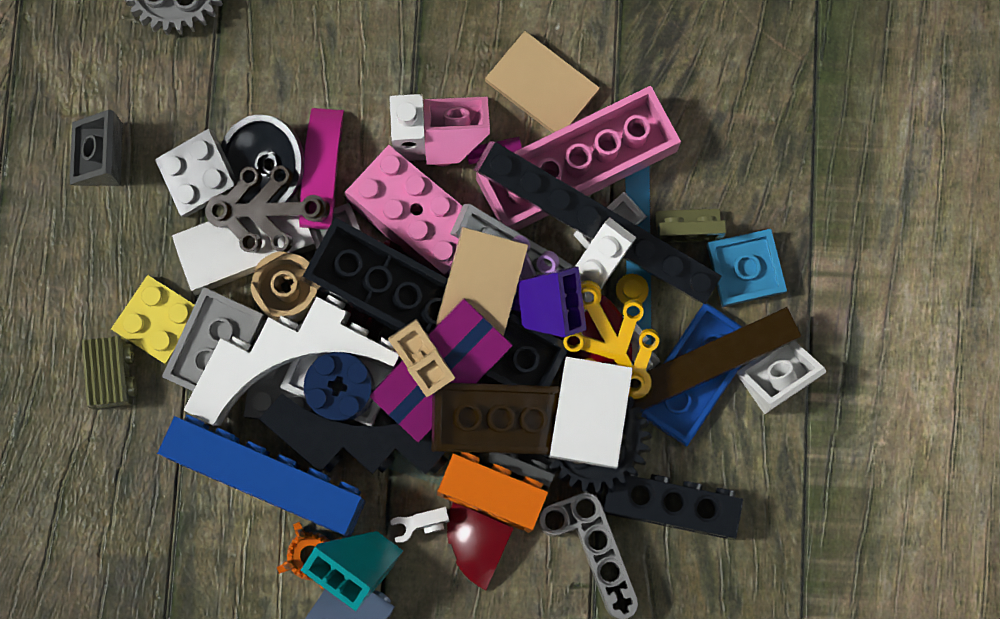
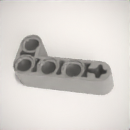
[539,493,638,619]

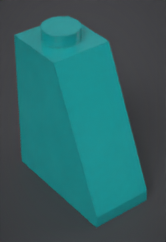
[300,531,403,611]

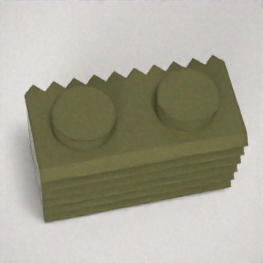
[82,336,137,409]

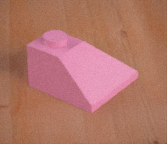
[424,97,490,166]

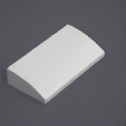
[172,194,316,296]

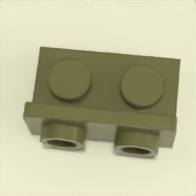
[655,209,726,244]

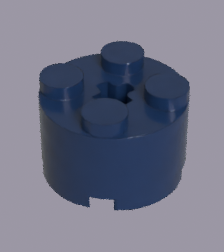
[303,352,375,422]

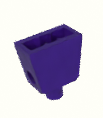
[511,267,587,337]

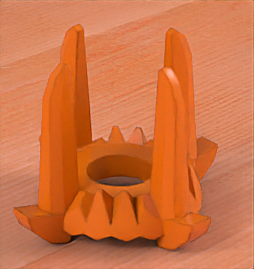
[276,522,342,590]

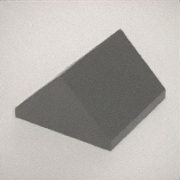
[70,110,123,186]

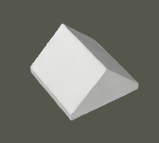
[737,341,826,414]

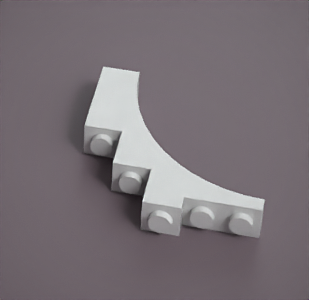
[184,295,402,426]

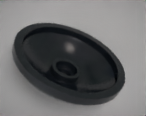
[221,115,304,204]

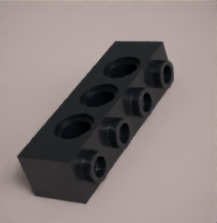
[603,471,743,540]

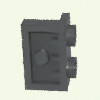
[487,453,556,490]

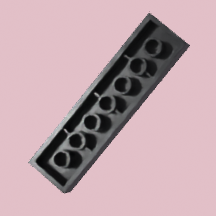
[300,217,568,386]

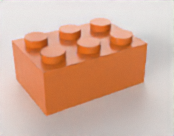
[437,452,548,533]

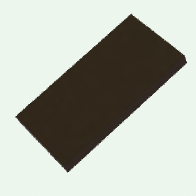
[432,383,561,455]

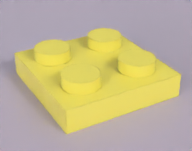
[111,275,195,365]

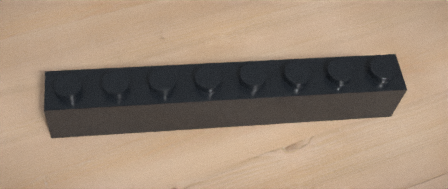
[473,141,721,304]

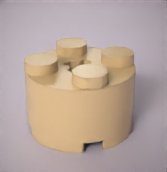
[251,251,321,322]

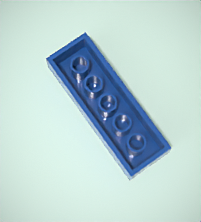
[157,414,366,537]

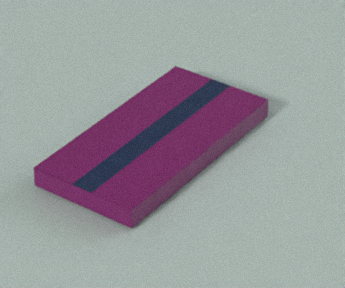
[370,298,513,442]

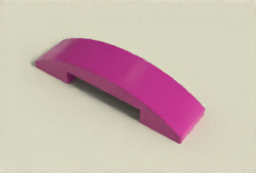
[299,108,344,229]

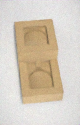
[388,319,455,397]

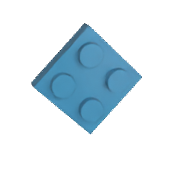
[706,229,787,307]

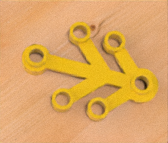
[563,280,659,399]

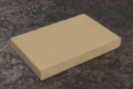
[485,31,600,133]
[436,227,528,336]

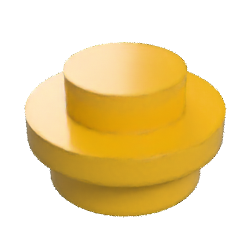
[616,274,649,307]

